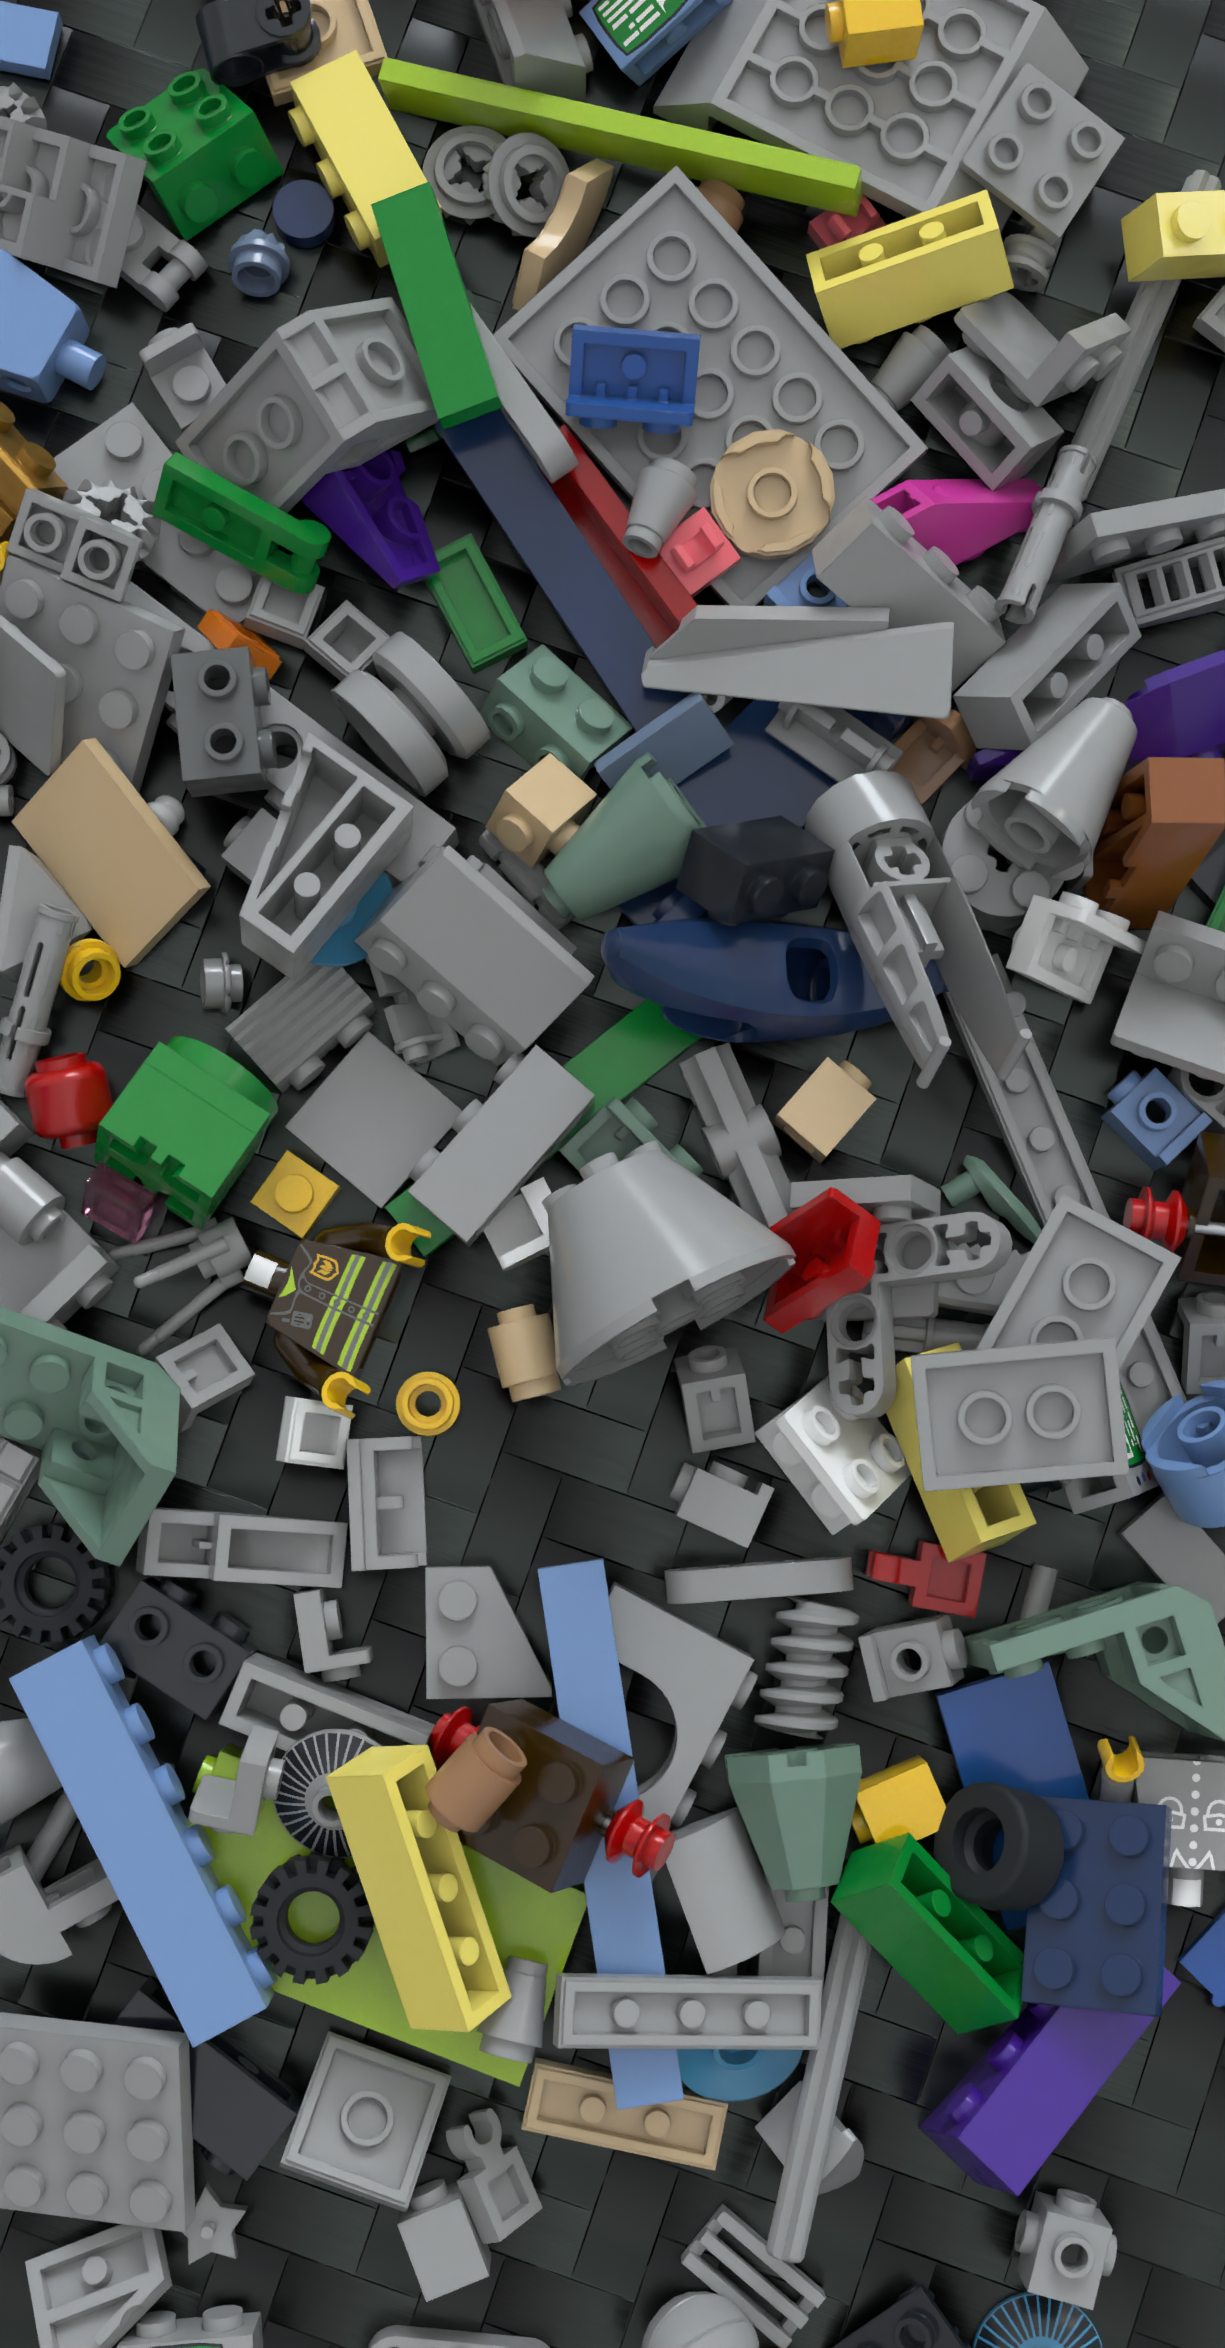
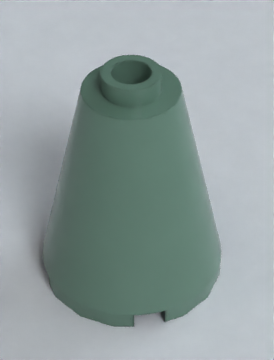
[541,751,707,921]

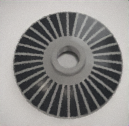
[273,1729,381,1858]

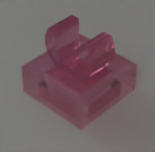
[81,1162,158,1244]

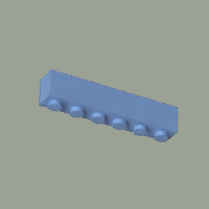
[9,1635,277,2048]

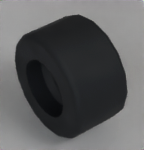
[933,1782,1064,1911]

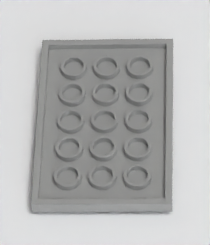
[493,165,928,606]

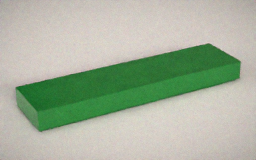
[371,182,503,430]

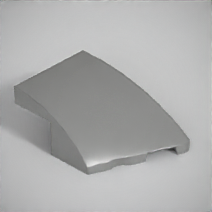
[0,116,147,288]

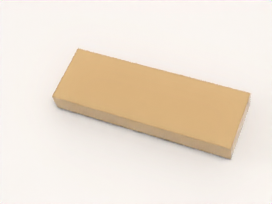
[521,2057,728,2171]

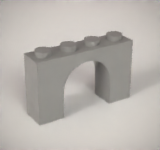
[608,1581,758,1881]

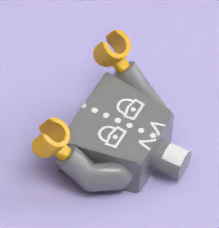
[1097,1736,1225,1907]

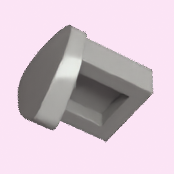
[755,2081,864,2195]

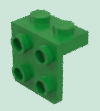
[107,69,284,242]

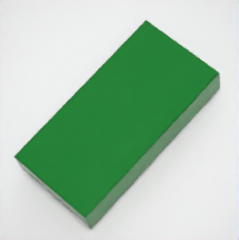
[424,533,528,674]

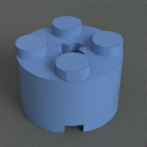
[1141,1380,1225,1528]

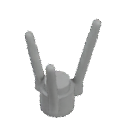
[108,1217,252,1356]

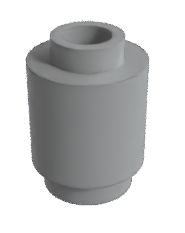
[0,1152,66,1246]

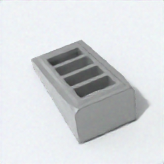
[1112,536,1225,629]

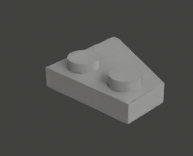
[25,2224,172,2348]

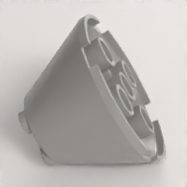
[542,1141,796,1386]

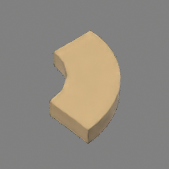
[512,158,615,311]

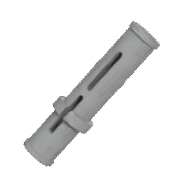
[995,444,1098,625]
[0,903,80,1098]

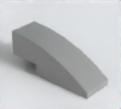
[135,1507,348,1588]

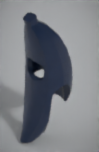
[601,918,949,1043]

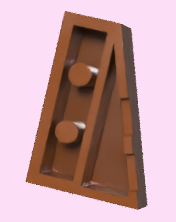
[1083,757,1225,929]

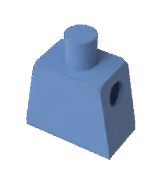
[0,248,106,403]

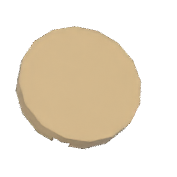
[709,429,835,560]

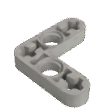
[826,1212,1012,1419]

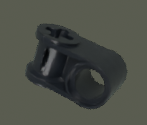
[196,0,322,87]

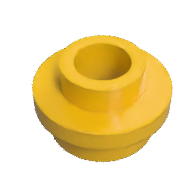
[59,938,121,1001]
[396,1372,461,1436]

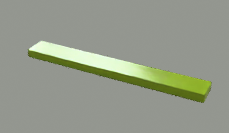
[378,58,863,217]

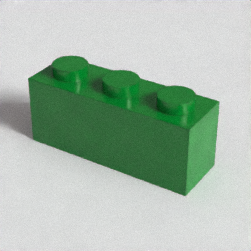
[831,1832,1024,2035]

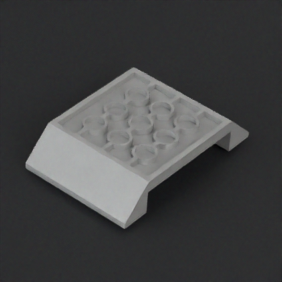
[653,0,1089,233]

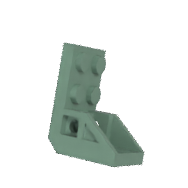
[0,1306,180,1567]
[964,1581,1225,1742]

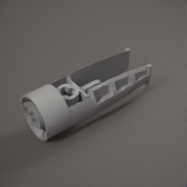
[804,770,1032,1089]

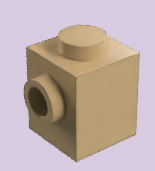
[485,753,597,868]
[773,1057,876,1163]

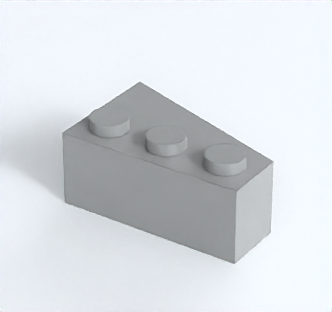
[239,732,414,981]

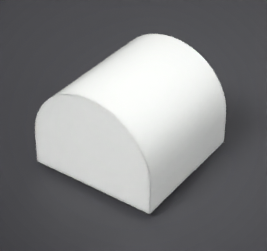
[276,1396,353,1470]

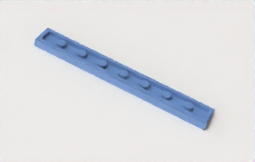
[538,1558,684,2110]

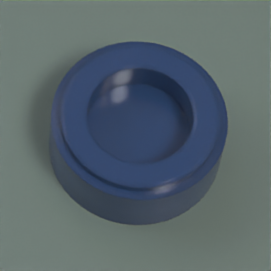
[272,180,336,248]

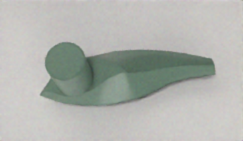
[940,1155,1042,1244]

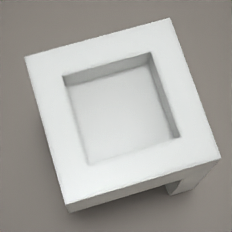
[484,1177,551,1273]

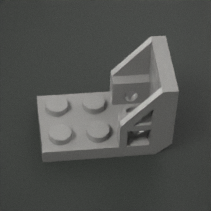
[175,297,439,513]

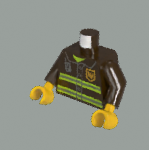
[243,1222,432,1419]

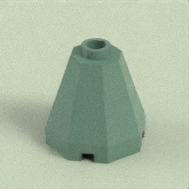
[724,1743,862,1902]

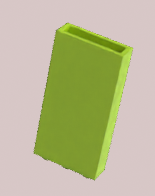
[187,1743,587,2087]

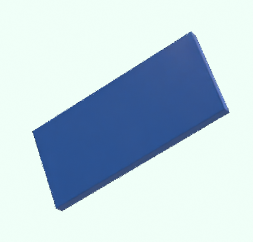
[935,1659,1089,1932]

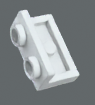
[1006,891,1147,1005]

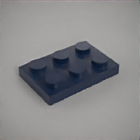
[1021,1796,1172,2018]

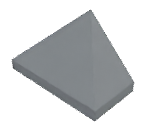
[0,845,94,983]

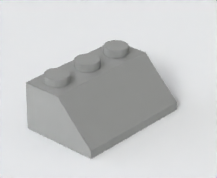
[472,0,593,101]
[354,845,595,1066]

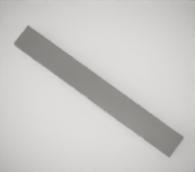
[942,953,1187,1434]

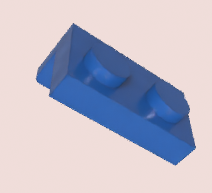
[565,324,701,434]

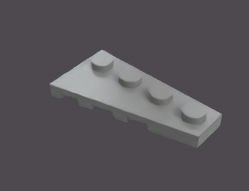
[54,402,261,625]

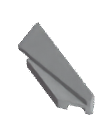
[641,605,954,719]

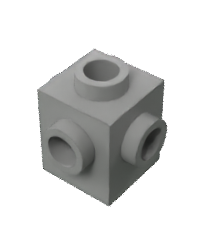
[1015,2188,1117,2310]

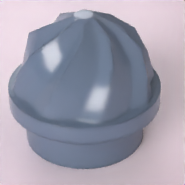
[228,229,290,297]

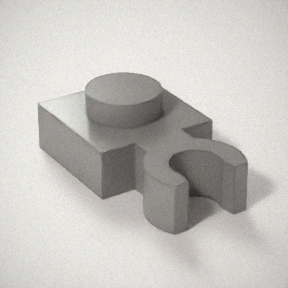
[446,2108,543,2244]

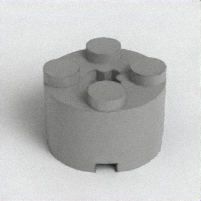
[939,798,1064,932]

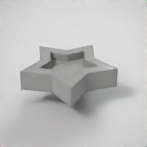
[182,2182,248,2264]

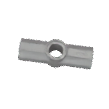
[678,1043,795,1228]

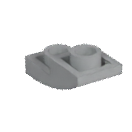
[6,488,144,602]

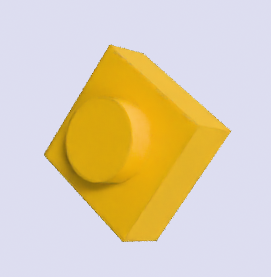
[250,1150,342,1239]

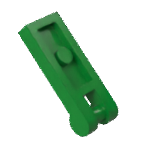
[151,452,331,594]

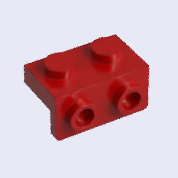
[763,1188,881,1334]

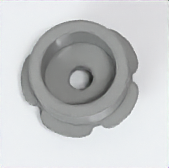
[200,952,243,1014]

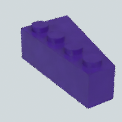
[918,1967,1181,2196]

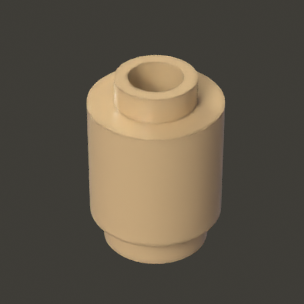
[487,1304,562,1403]

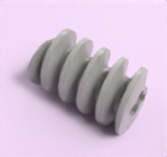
[754,1596,859,1739]

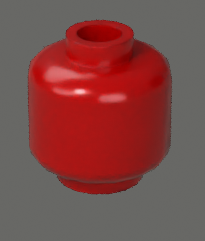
[24,1052,113,1149]

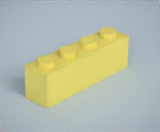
[326,1745,512,2032]

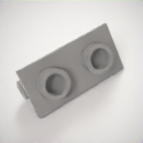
[765,702,904,783]
[365,957,461,1067]

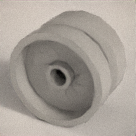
[330,632,491,797]

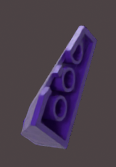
[301,449,441,589]
[965,649,1225,781]

